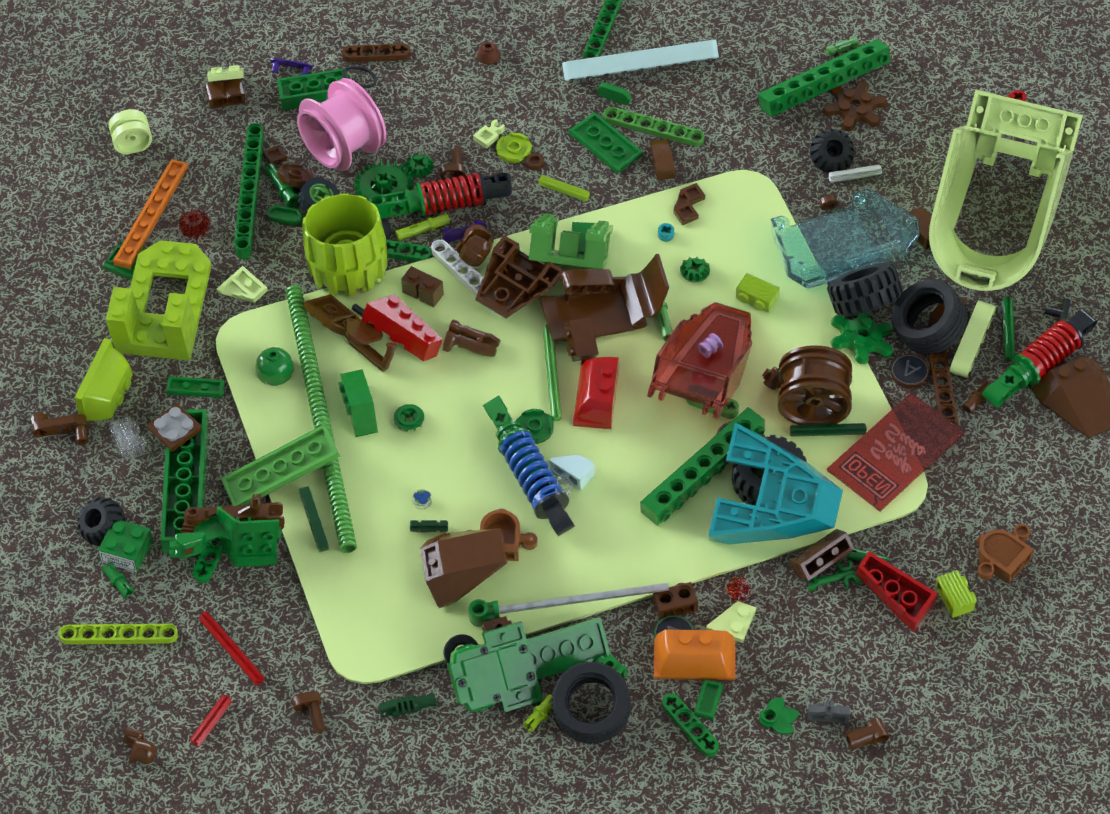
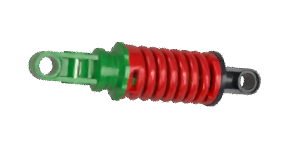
[369,171,512,219]
[982,309,1098,408]

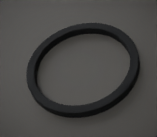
[342,66,377,88]

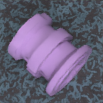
[698,333,723,358]

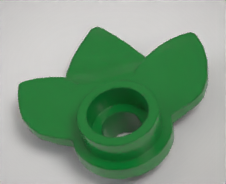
[759,697,799,734]

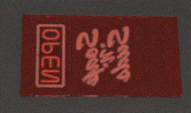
[827,392,965,512]

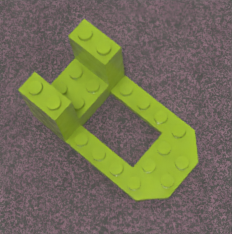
[106,240,212,361]

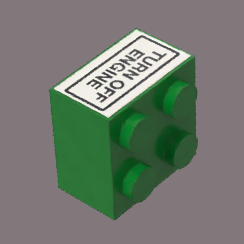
[98,520,153,572]

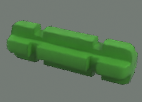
[826,36,859,56]

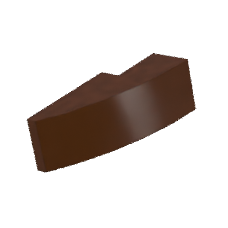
[649,139,675,180]

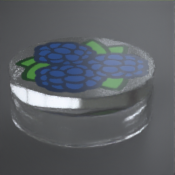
[412,489,432,509]

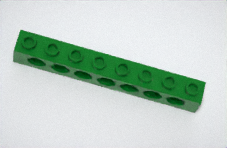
[758,39,891,117]
[640,407,765,526]

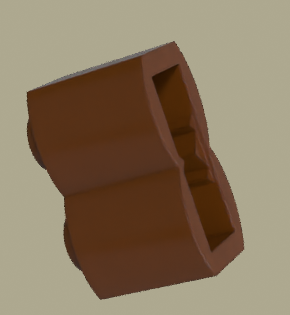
[206,78,245,109]

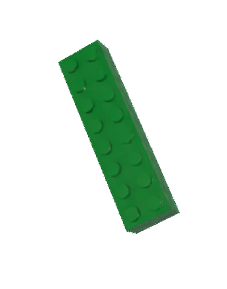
[160,409,209,553]

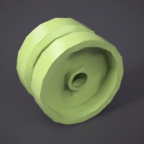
[108,109,152,154]

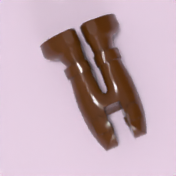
[443,319,501,357]

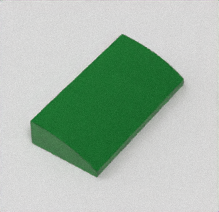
[277,68,349,111]

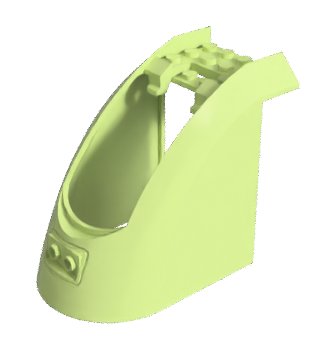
[929,90,1083,291]

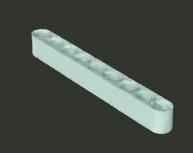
[562,40,719,81]

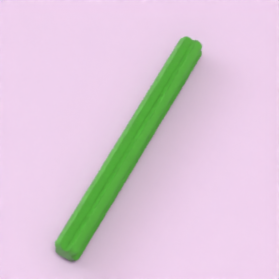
[543,325,562,421]

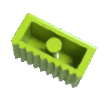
[736,273,780,312]
[935,570,977,618]

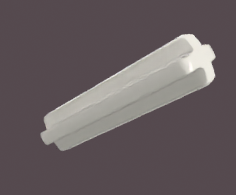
[829,165,882,183]

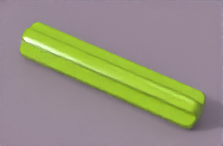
[539,175,590,201]

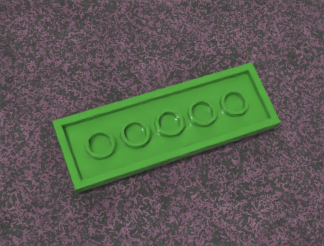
[221,424,340,506]

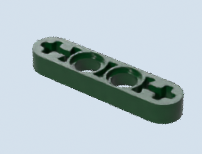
[299,486,329,553]

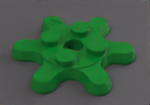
[831,312,893,364]

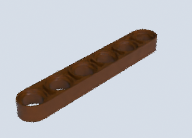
[928,349,959,438]

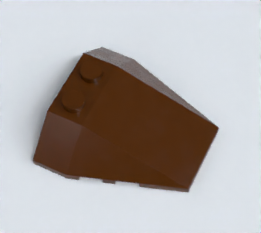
[475,235,564,319]
[1031,356,1110,439]

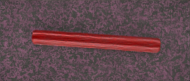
[199,611,264,685]

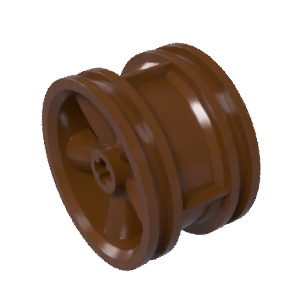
[778,345,852,425]

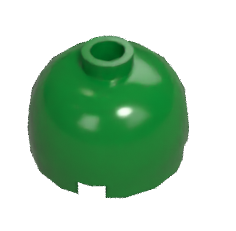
[255,347,294,386]

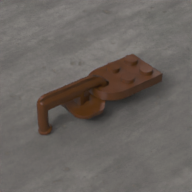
[303,294,397,371]

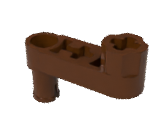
[31,412,88,446]

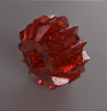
[179,209,210,240]

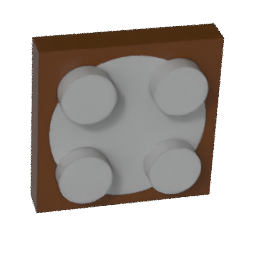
[147,403,202,452]

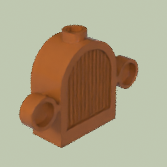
[467,509,538,561]
[976,524,1034,584]

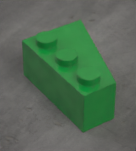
[338,369,378,437]

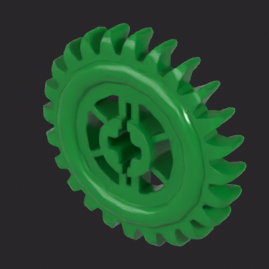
[354,159,414,201]

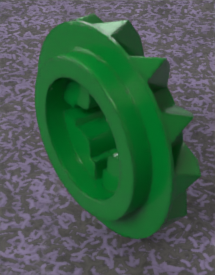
[405,153,434,178]
[680,256,710,282]
[394,404,424,432]

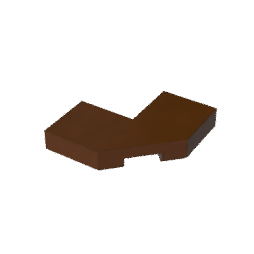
[673,183,706,225]

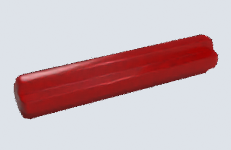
[190,695,232,747]

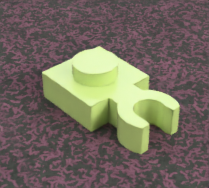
[473,120,505,149]

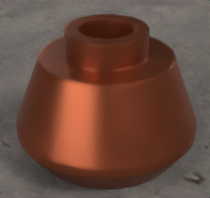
[477,42,501,65]

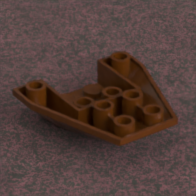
[420,528,507,608]

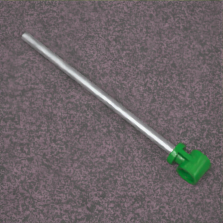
[468,583,669,627]

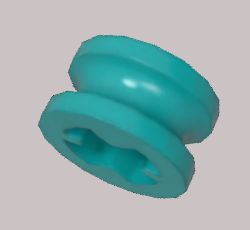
[658,223,674,242]

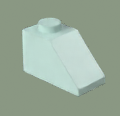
[549,455,595,491]

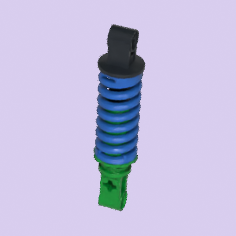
[483,395,575,537]

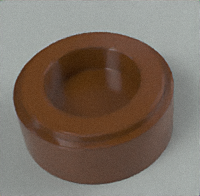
[526,154,544,170]
[819,195,838,210]

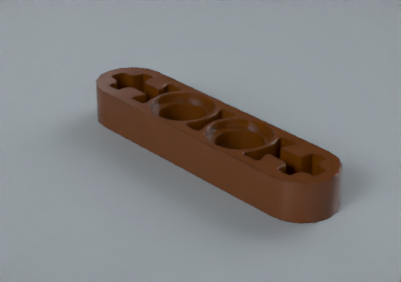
[342,43,411,62]

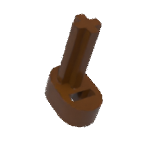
[440,146,466,180]
[291,691,326,734]

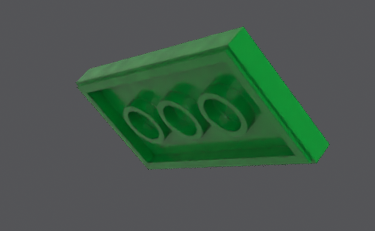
[568,112,644,174]

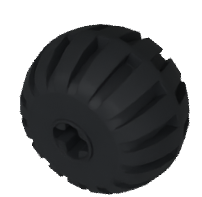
[810,129,855,173]
[77,498,126,546]

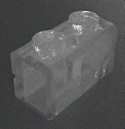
[109,416,147,462]

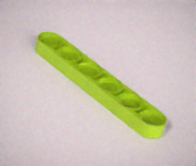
[59,624,178,644]

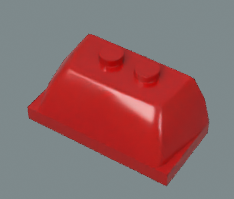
[573,357,620,429]

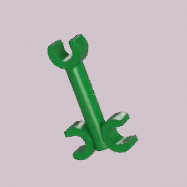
[804,560,859,591]

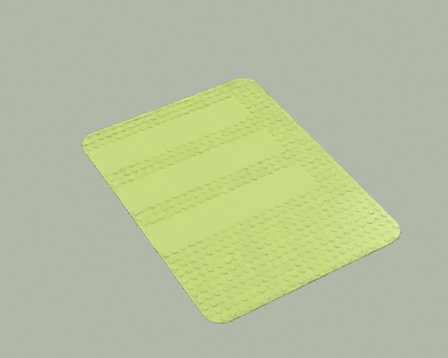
[216,170,928,684]

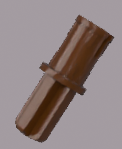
[962,381,991,414]

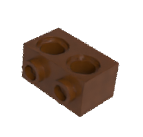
[652,582,698,620]

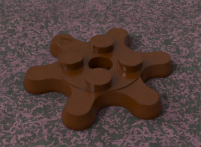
[823,80,888,131]

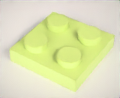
[207,65,244,82]

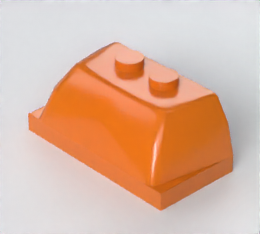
[654,630,735,680]

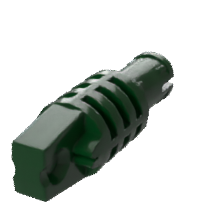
[379,693,437,717]

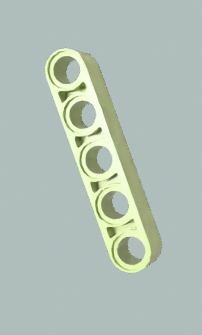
[950,300,996,379]

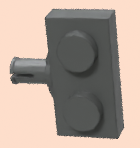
[807,699,850,724]

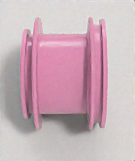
[297,78,386,171]

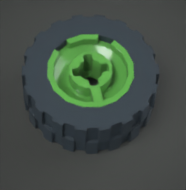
[298,177,340,214]

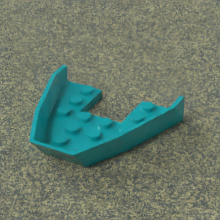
[708,422,843,545]

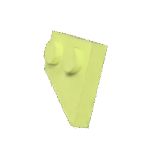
[216,266,268,303]
[706,601,757,643]

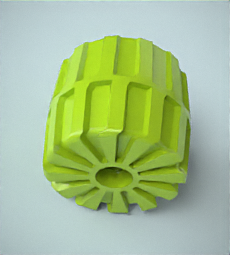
[302,193,388,296]

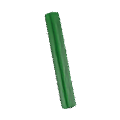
[1002,297,1015,361]

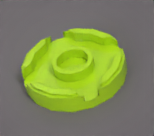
[496,133,532,163]

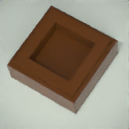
[263,145,287,165]

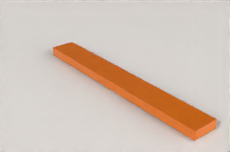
[113,159,188,270]

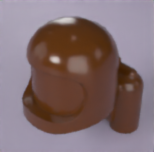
[123,728,156,764]

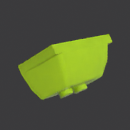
[74,338,133,421]

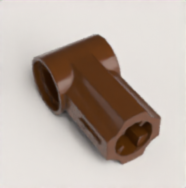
[845,718,890,750]

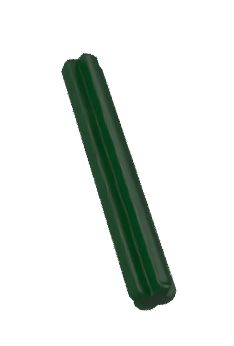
[790,423,867,437]

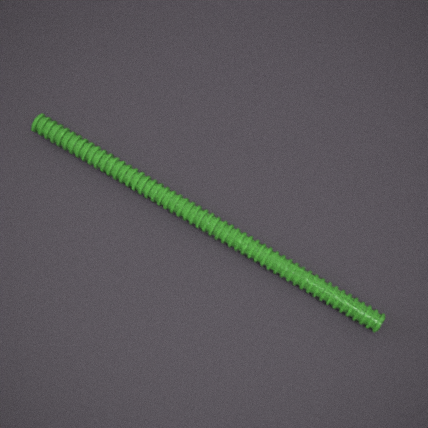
[286,285,357,553]

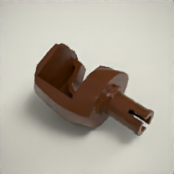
[455,225,494,266]

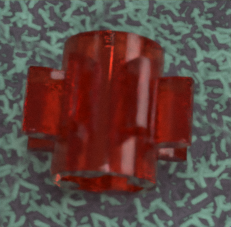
[727,577,751,601]

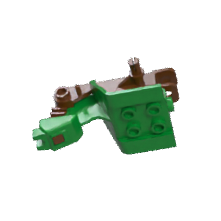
[169,494,285,567]

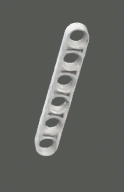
[431,240,499,315]

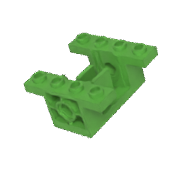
[529,213,613,269]

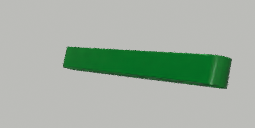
[234,123,264,259]

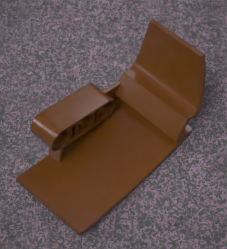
[539,254,669,341]

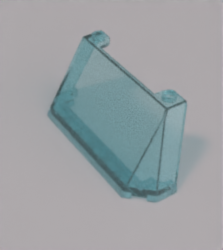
[771,188,920,289]

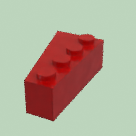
[361,294,443,361]
[857,551,937,632]

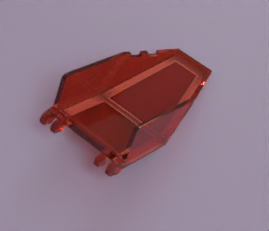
[647,302,752,419]

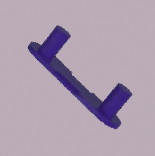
[270,58,313,75]
[443,219,487,242]

